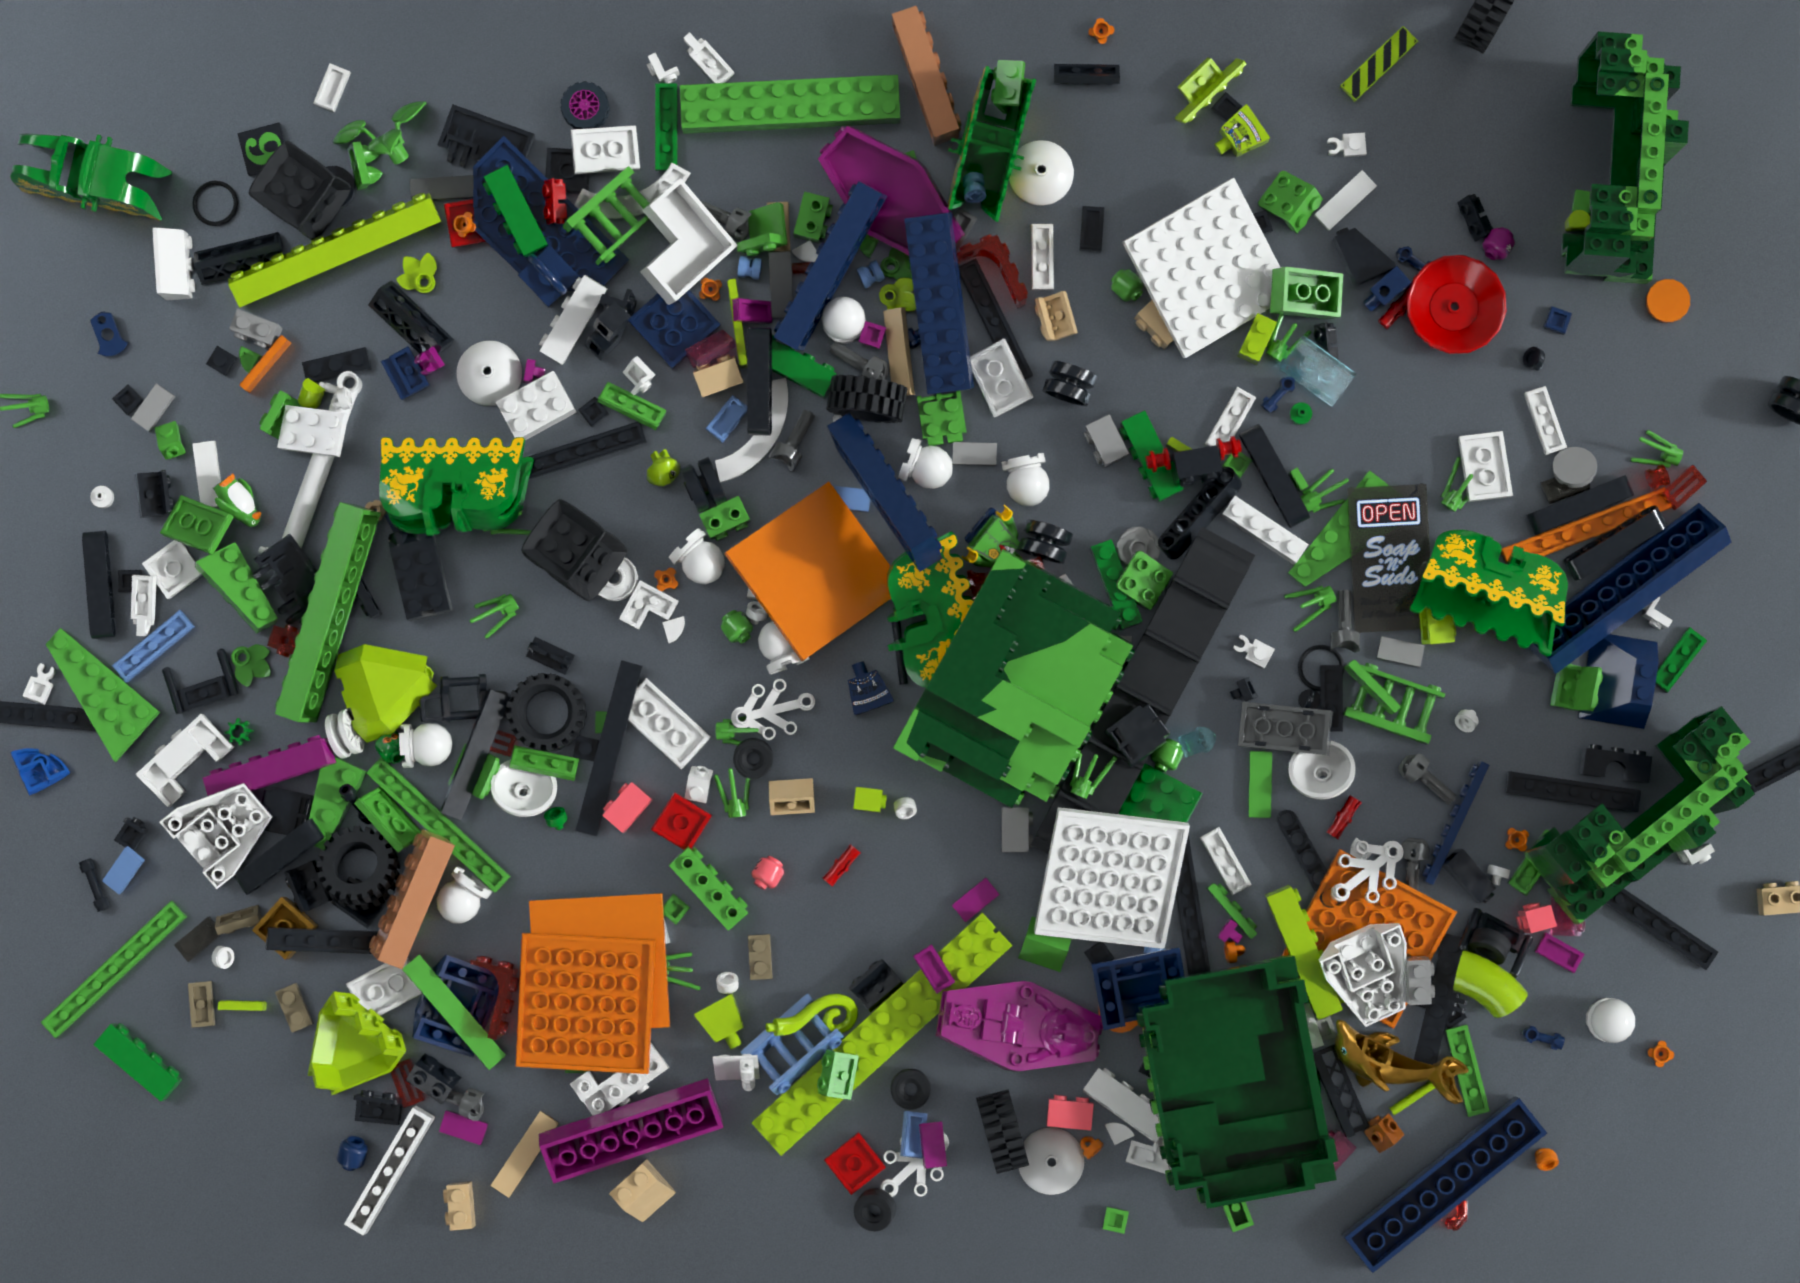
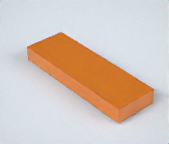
[239,335,291,393]

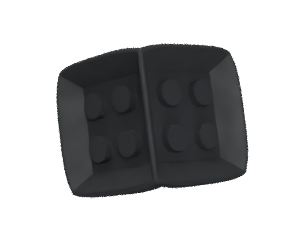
[249,141,351,240]
[521,499,627,601]

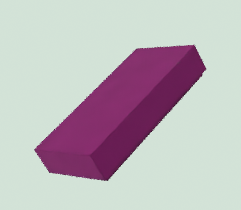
[732,298,772,324]
[952,878,1000,922]
[1534,932,1585,973]
[913,944,955,994]
[439,1110,489,1145]
[919,1121,947,1169]

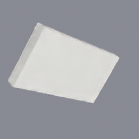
[628,678,711,770]

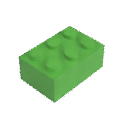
[1270,267,1343,319]

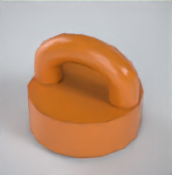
[1224,940,1246,963]
[1080,1136,1104,1159]
[1535,1148,1559,1171]

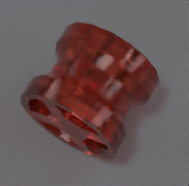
[1645,464,1670,491]

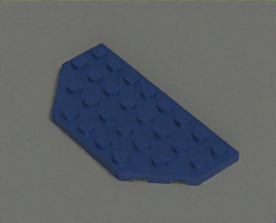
[473,136,629,291]

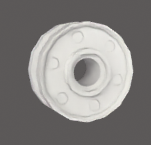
[598,558,639,601]
[325,709,365,759]

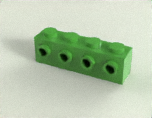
[669,846,748,931]

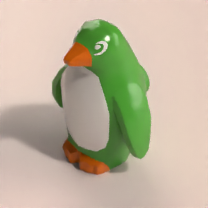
[213,473,261,527]

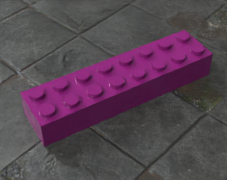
[538,1078,723,1184]

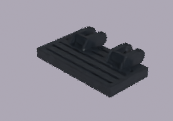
[437,104,535,167]
[252,534,317,625]

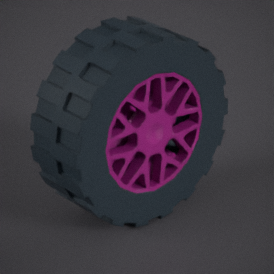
[560,81,610,129]

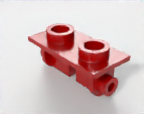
[542,178,567,225]

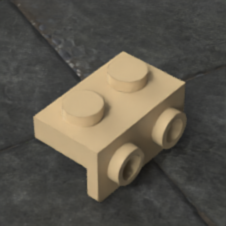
[1035,291,1078,341]

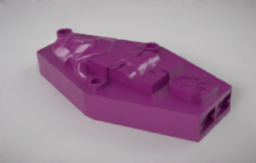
[818,126,965,255]
[936,981,1103,1072]

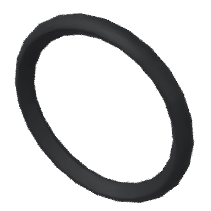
[192,180,238,226]
[1298,645,1344,691]

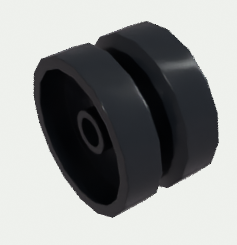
[1042,361,1098,406]
[1768,376,1800,425]
[680,457,727,513]
[1018,519,1073,564]

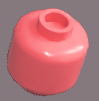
[751,856,784,890]

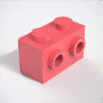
[602,782,653,833]
[1516,903,1557,933]
[1046,1095,1094,1131]

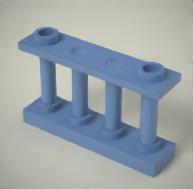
[740,993,845,1096]

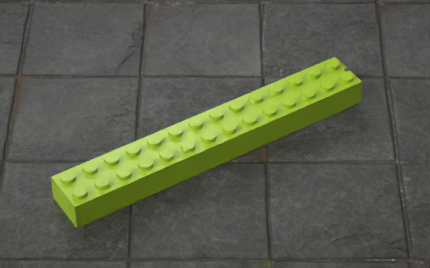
[752,912,1012,1156]

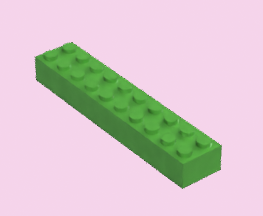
[680,75,900,134]
[275,502,381,723]

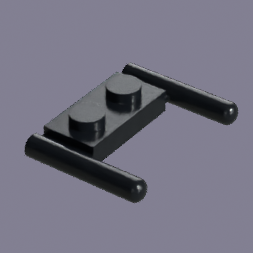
[162,649,239,714]
[1458,908,1534,978]

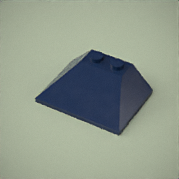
[1578,634,1659,729]
[1091,947,1185,1030]
[412,955,506,1058]

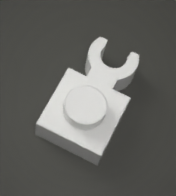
[1327,132,1367,157]
[1233,635,1275,669]
[23,663,56,705]

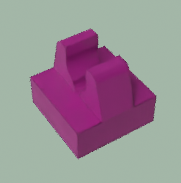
[859,321,886,349]
[414,346,445,376]
[523,359,545,384]
[1216,919,1243,943]

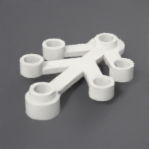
[731,679,815,740]
[1331,841,1403,903]
[880,1133,949,1197]

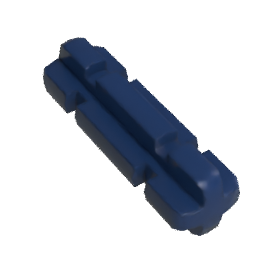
[965,507,998,544]

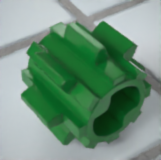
[225,718,254,746]

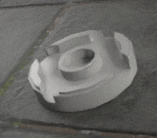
[1553,447,1597,488]
[1117,527,1160,567]

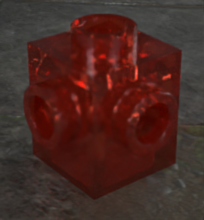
[267,624,298,657]

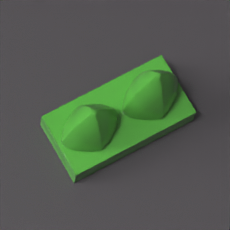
[347,141,382,190]

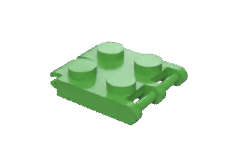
[917,390,966,446]

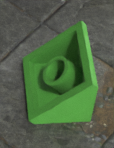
[1018,916,1072,972]

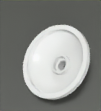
[1009,140,1074,206]
[457,341,522,406]
[1288,741,1355,800]
[490,759,557,817]
[1019,1127,1084,1195]

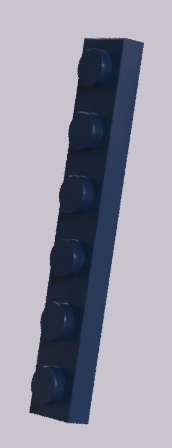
[1422,761,1490,885]

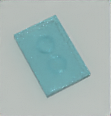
[1279,335,1357,407]

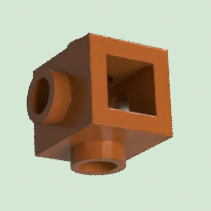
[1363,1113,1405,1153]

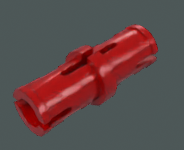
[1378,288,1409,330]
[1327,795,1362,840]
[822,844,861,887]

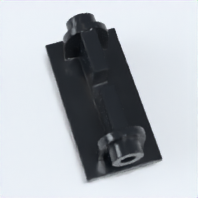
[1457,194,1493,242]
[1314,322,1339,369]
[526,637,575,675]

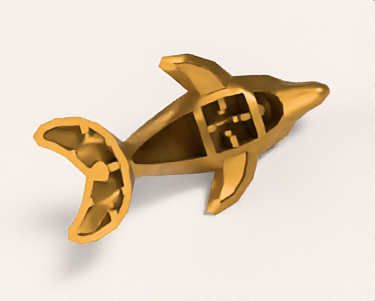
[1335,1020,1469,1104]

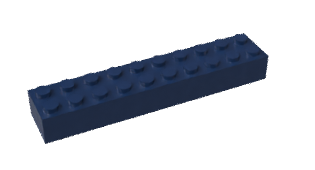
[1529,503,1732,674]
[1342,1096,1547,1273]

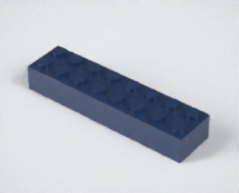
[774,181,887,350]
[904,212,974,394]
[827,412,943,572]

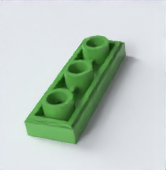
[1206,883,1257,939]

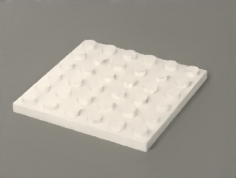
[1122,178,1281,358]
[1034,807,1190,949]

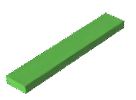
[402,955,506,1070]

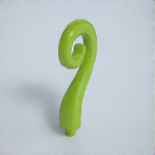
[766,994,858,1036]

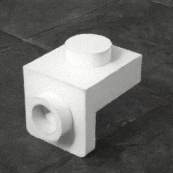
[646,53,680,83]
[623,356,655,395]
[1641,597,1673,630]
[685,766,713,803]
[1677,844,1715,865]

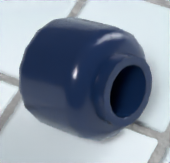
[337,1136,368,1171]

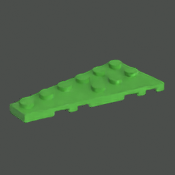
[1287,470,1403,587]
[46,628,160,762]

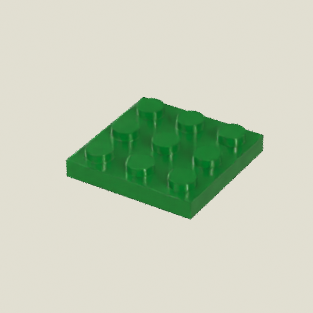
[1118,763,1203,823]

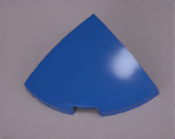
[10,748,70,796]

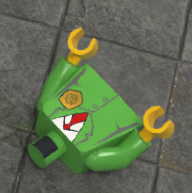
[961,504,1022,568]

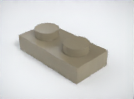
[215,905,261,935]
[748,934,773,980]
[188,981,215,1028]
[275,983,314,1033]

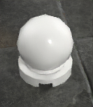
[822,296,866,344]
[898,438,952,489]
[1001,453,1049,506]
[669,528,725,585]
[758,621,810,674]
[399,723,452,768]
[436,866,493,923]
[1586,998,1635,1043]

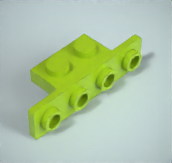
[1175,57,1246,124]

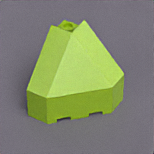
[334,644,437,743]
[307,991,406,1096]

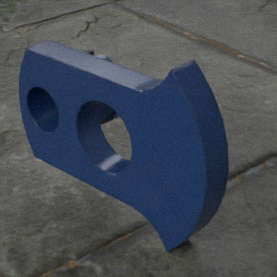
[90,311,128,356]

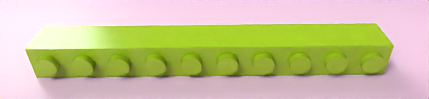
[228,193,441,308]

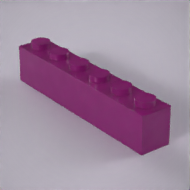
[202,735,336,796]

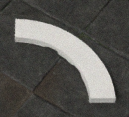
[574,162,691,219]
[715,378,788,483]

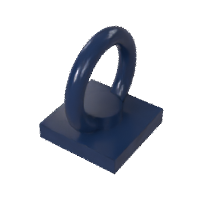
[518,245,580,307]

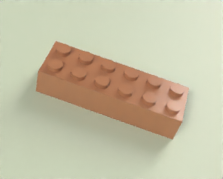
[892,6,962,146]
[369,829,455,969]

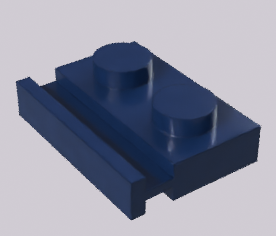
[380,346,430,400]

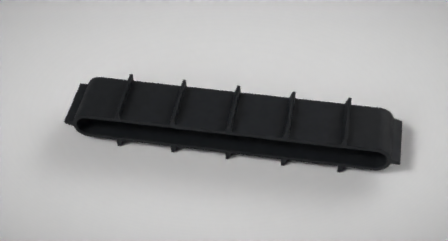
[1031,527,1255,855]

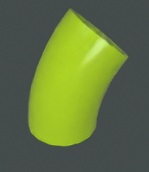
[1453,951,1528,1018]

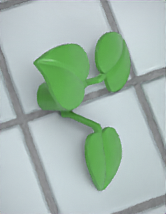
[333,101,427,164]

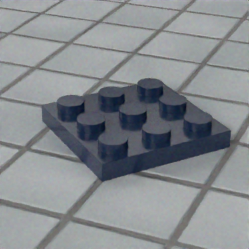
[629,290,721,369]

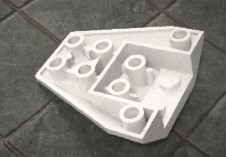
[159,783,272,889]
[1318,923,1407,1027]

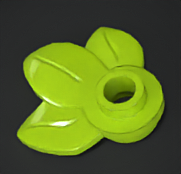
[396,252,437,293]
[879,278,916,311]

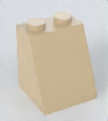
[609,1159,676,1222]

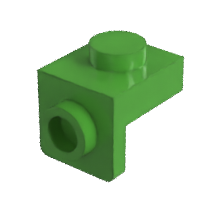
[155,421,186,460]

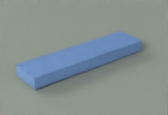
[112,610,195,683]

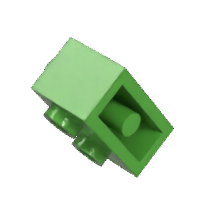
[793,191,833,244]
[699,496,751,541]

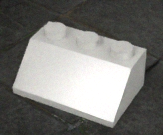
[152,228,195,300]

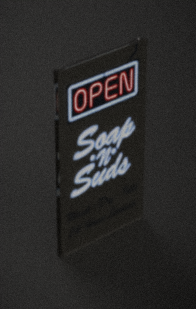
[1347,483,1430,633]

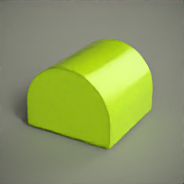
[1565,210,1591,231]
[298,378,325,409]

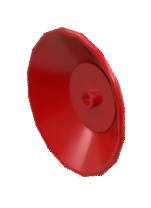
[1406,255,1507,354]

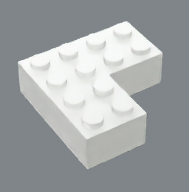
[640,178,738,305]

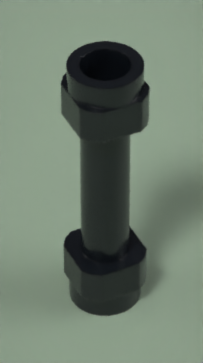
[339,784,371,824]
[79,858,110,912]

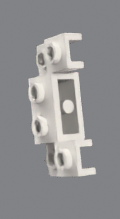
[136,714,235,807]
[570,1043,670,1116]

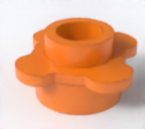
[1088,18,1114,44]
[453,212,476,237]
[699,278,722,301]
[654,567,678,591]
[1505,828,1529,852]
[1647,1041,1674,1067]

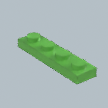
[1445,1024,1490,1117]

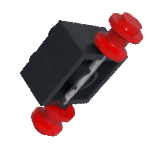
[1145,436,1242,487]

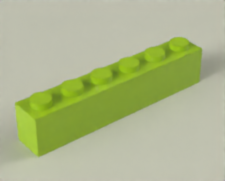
[1265,885,1344,1020]

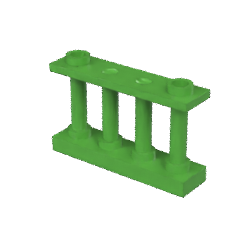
[562,166,650,265]
[1343,663,1446,745]

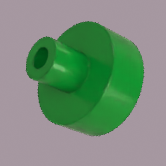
[1289,402,1312,425]
[544,807,567,830]

